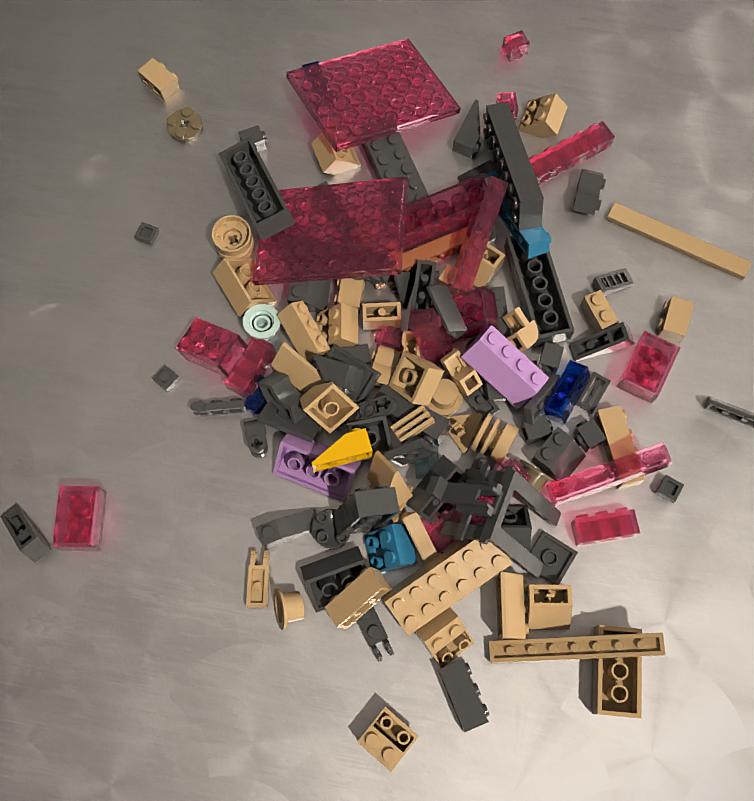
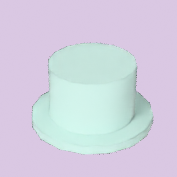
[243,304,281,341]

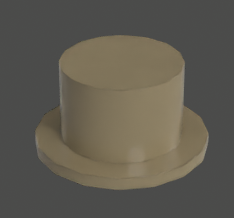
[519,459,555,492]

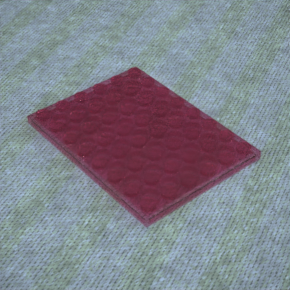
[286,38,461,152]
[252,177,409,285]

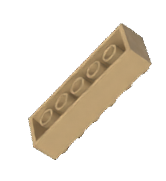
[383,524,513,636]

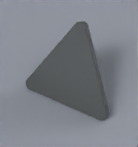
[389,272,416,308]

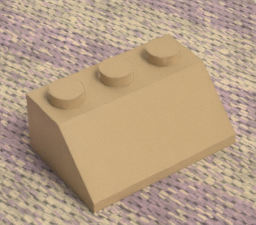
[212,258,277,317]
[271,342,325,394]
[496,572,529,640]

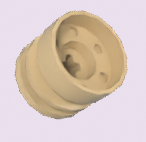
[212,215,254,259]
[470,413,520,465]

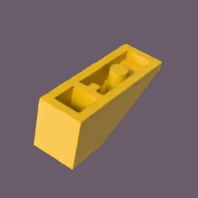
[312,428,373,473]

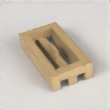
[390,405,435,444]

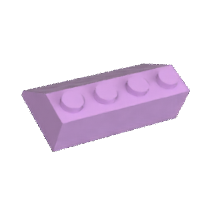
[460,325,549,409]
[272,433,361,502]

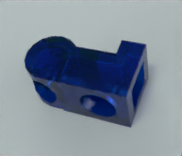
[245,375,267,415]

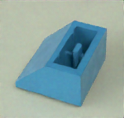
[364,524,417,573]

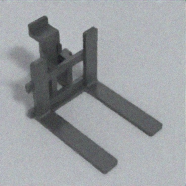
[425,464,561,578]

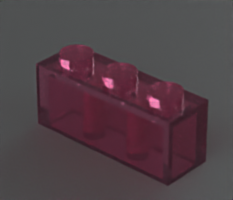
[409,308,453,364]
[224,337,276,398]
[571,507,640,547]

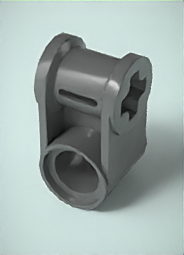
[244,419,268,458]

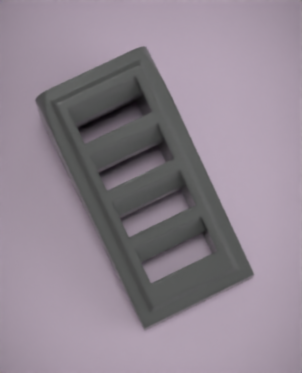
[592,268,634,296]

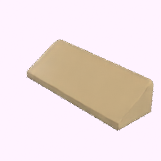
[401,512,439,565]

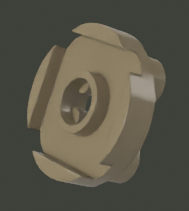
[167,107,203,143]

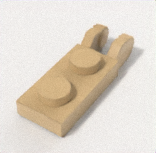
[246,550,270,608]

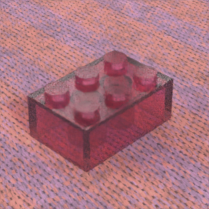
[434,286,499,344]
[175,317,248,378]
[616,331,681,404]
[52,486,107,551]

